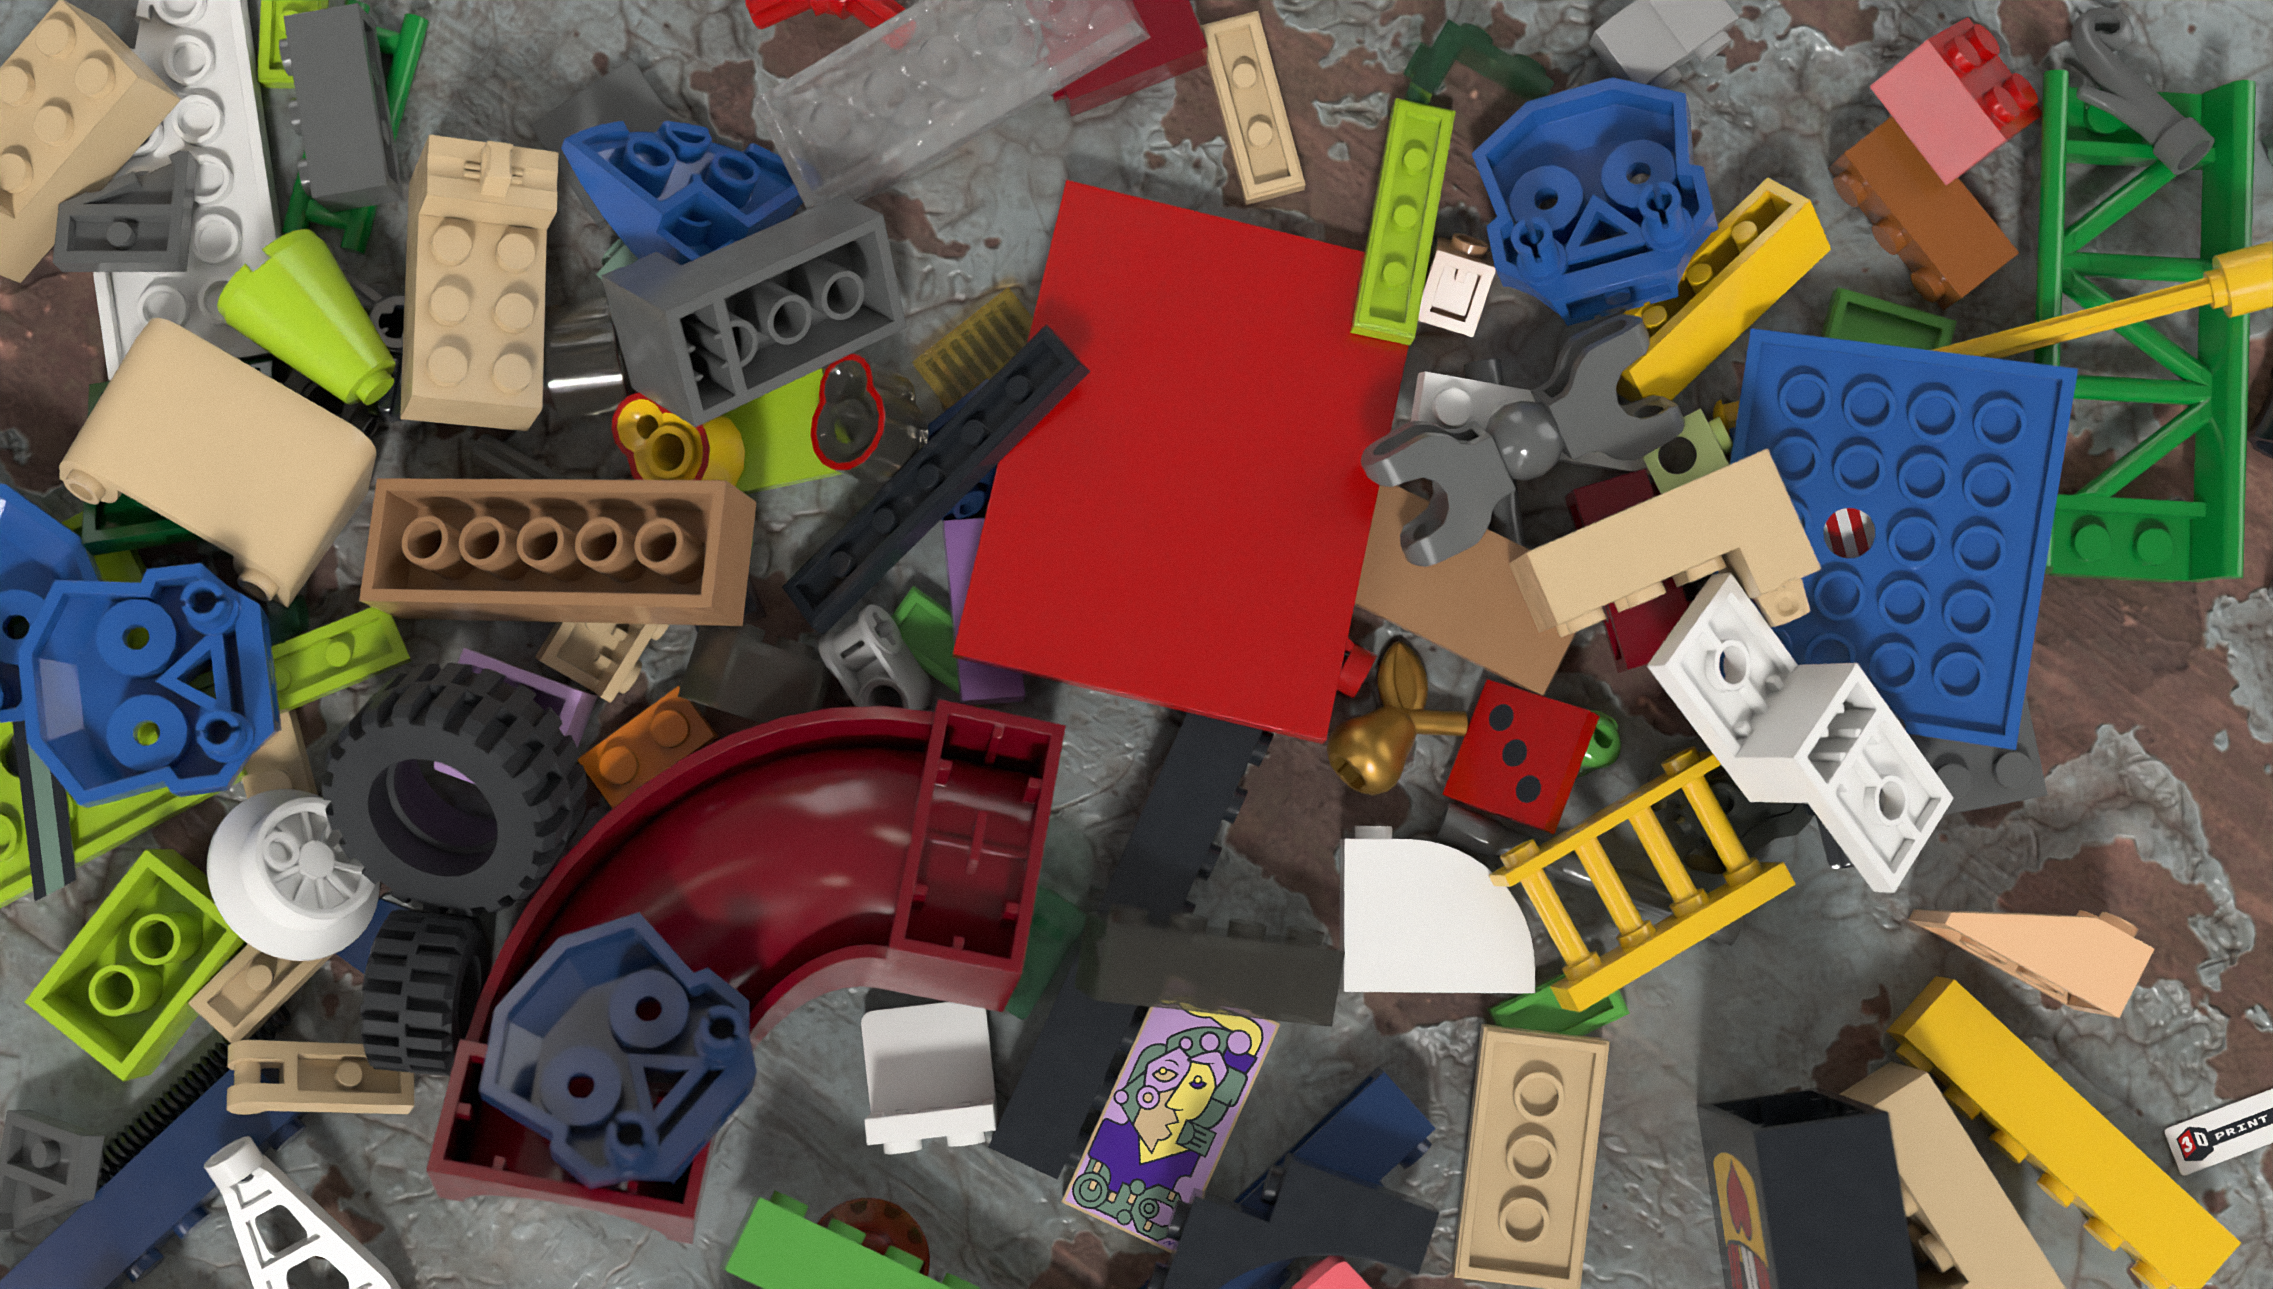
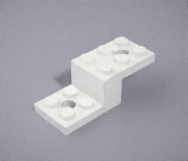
[1647,573,1954,893]

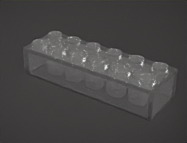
[753,0,1150,210]

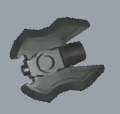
[1647,735,1814,875]

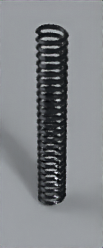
[98,1004,291,1190]

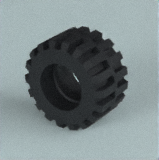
[360,909,488,1076]

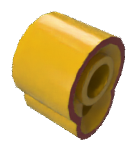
[611,392,745,486]

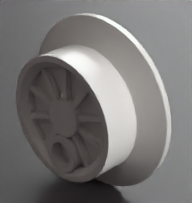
[207,789,380,961]

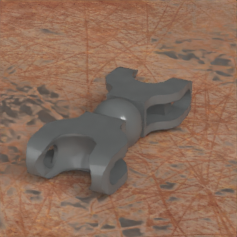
[1361,314,1685,567]

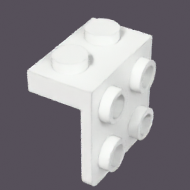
[861,1001,999,1154]

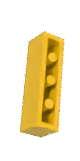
[1616,177,1831,402]

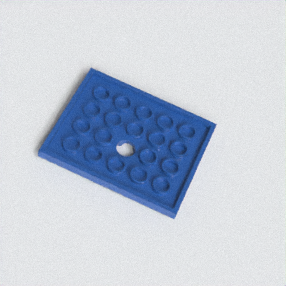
[1713,328,2078,750]

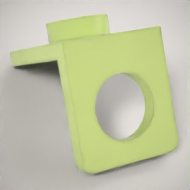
[1643,409,1733,494]

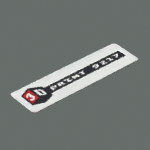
[2164,1088,2273,1176]

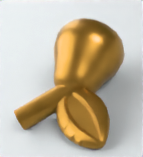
[1326,641,1468,795]

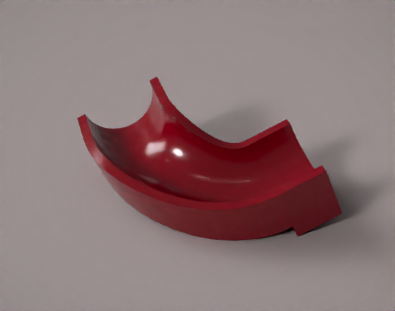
[426,699,1066,1244]

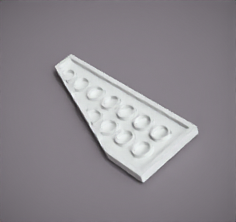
[93,0,283,381]

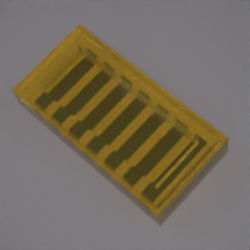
[911,287,1033,409]

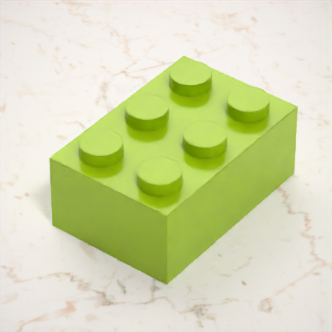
[24,849,248,1081]

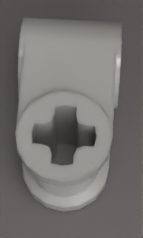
[818,604,933,711]

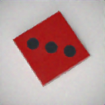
[1442,679,1600,835]

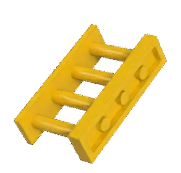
[1488,746,1796,1012]

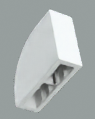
[1339,826,1535,994]

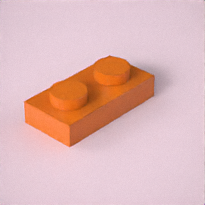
[577,686,718,809]

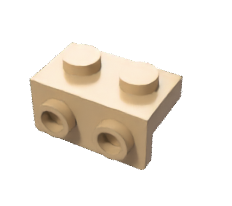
[535,622,669,703]

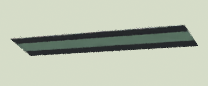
[7,619,77,902]

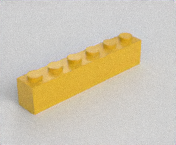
[1886,976,2241,1289]

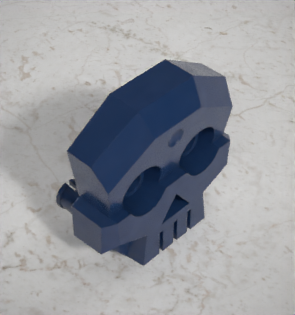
[479,912,757,1190]

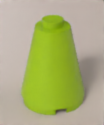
[217,229,396,405]

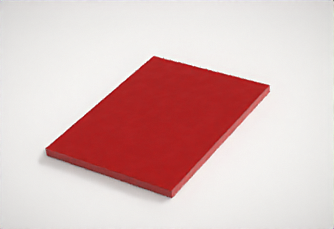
[952,180,1409,744]

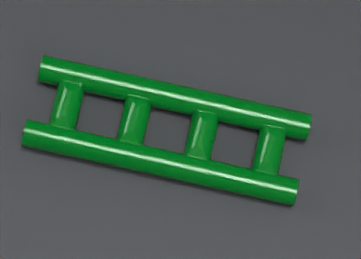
[281,0,429,255]

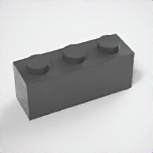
[279,3,404,213]

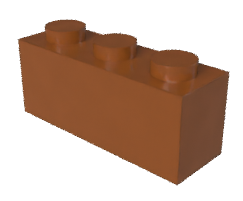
[1828,116,2019,310]

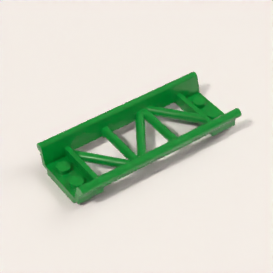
[2034,69,2256,583]

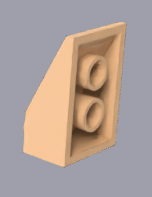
[1909,909,2154,1018]

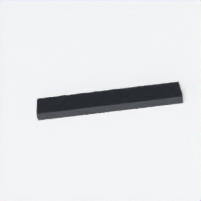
[782,324,1091,634]

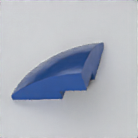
[561,121,818,265]

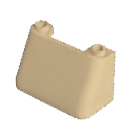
[59,318,377,608]

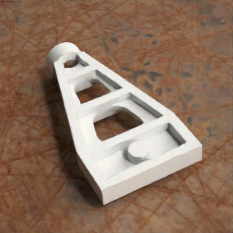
[204,1136,401,1289]

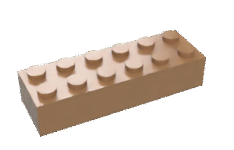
[359,478,757,626]

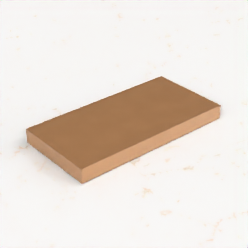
[1355,485,1577,696]

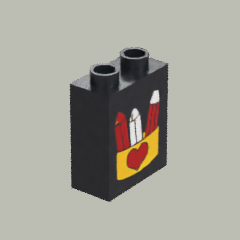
[1696,1087,1918,1289]

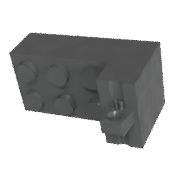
[601,195,907,427]

